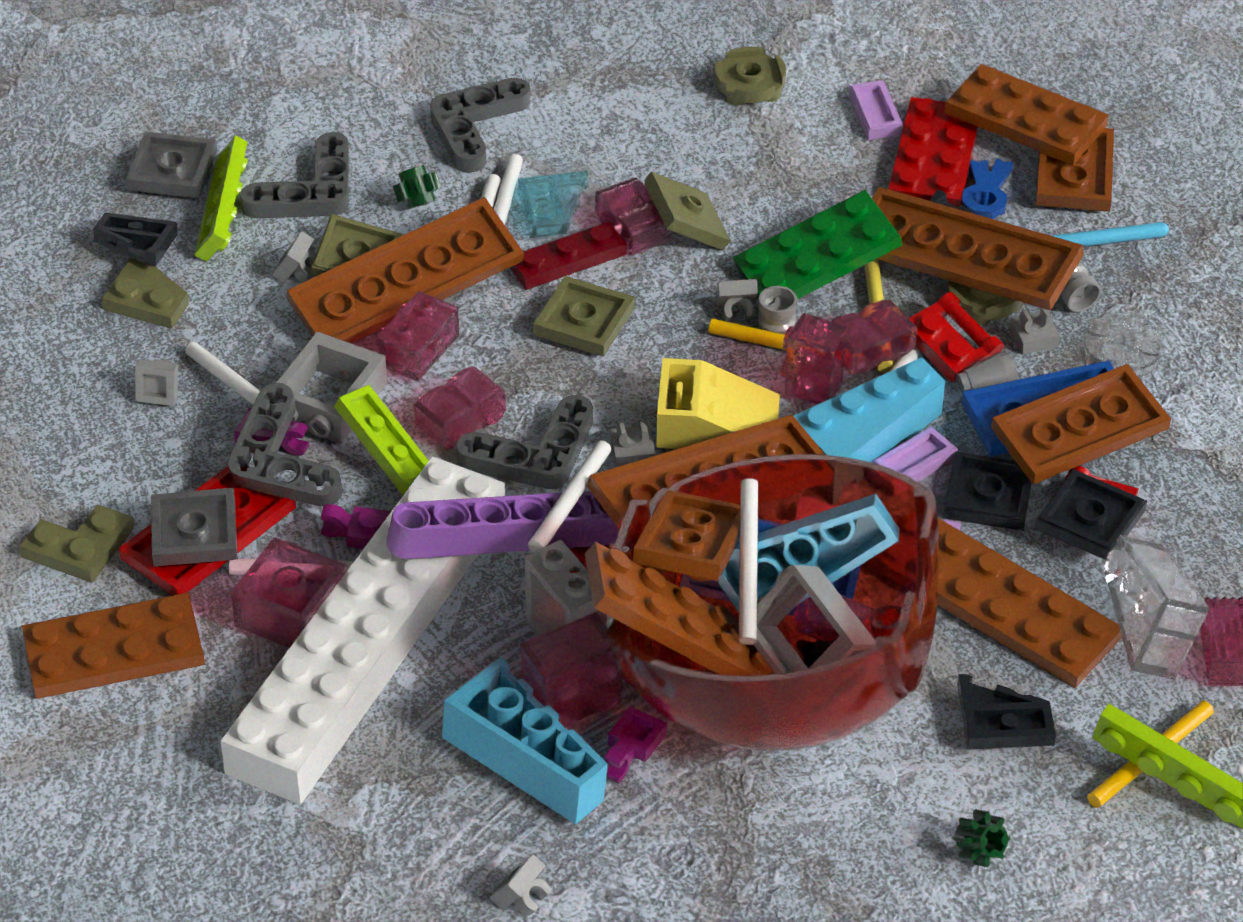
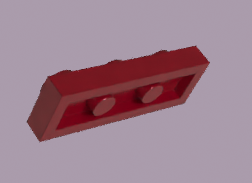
[510,221,627,290]

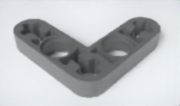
[430,78,531,173]
[240,132,349,218]
[228,383,343,506]
[456,395,593,489]

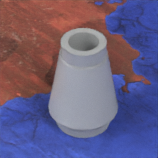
[957,352,1018,394]

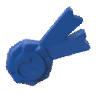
[962,158,1013,219]

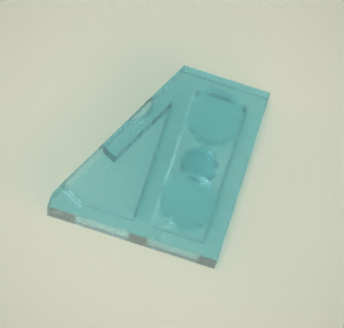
[518,170,589,238]

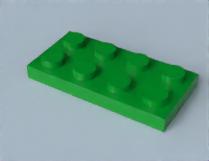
[733,190,902,300]

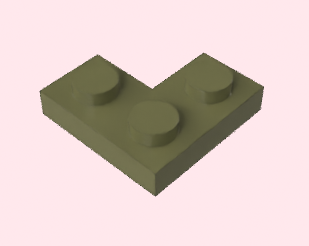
[19,504,134,583]

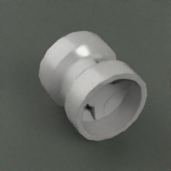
[1060,261,1102,312]
[758,286,797,336]

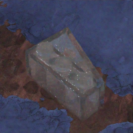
[1104,535,1210,680]

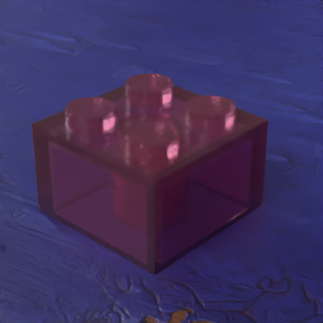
[231,537,347,648]
[520,612,622,728]

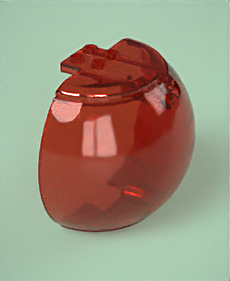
[606,454,939,751]

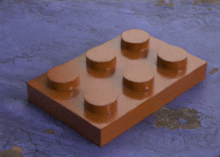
[1036,128,1114,212]
[632,490,740,581]

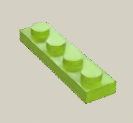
[194,135,248,262]
[1091,703,1243,829]

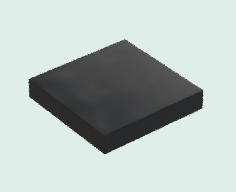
[943,451,1032,531]
[1035,469,1147,562]

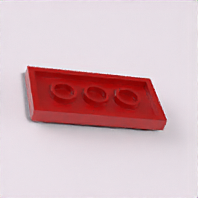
[888,97,979,208]
[119,465,296,596]

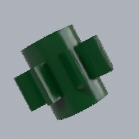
[392,165,442,209]
[952,809,1011,867]

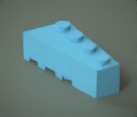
[794,357,945,499]
[717,494,900,612]
[442,657,608,824]

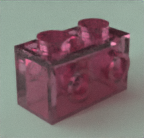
[375,291,460,382]
[781,313,847,404]

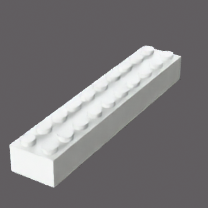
[220,456,505,805]

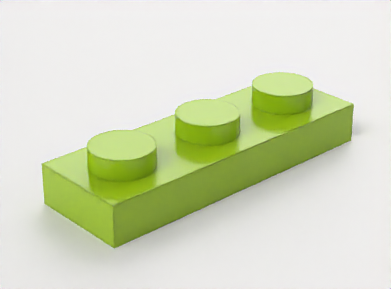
[334,385,429,495]

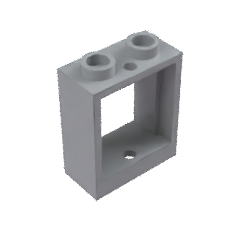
[276,332,387,444]
[525,540,607,678]
[754,565,878,705]

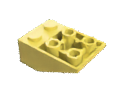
[656,358,780,449]

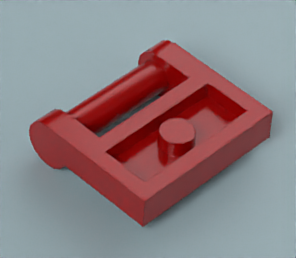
[900,292,1004,383]

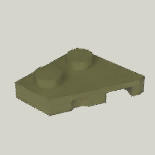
[102,258,189,329]

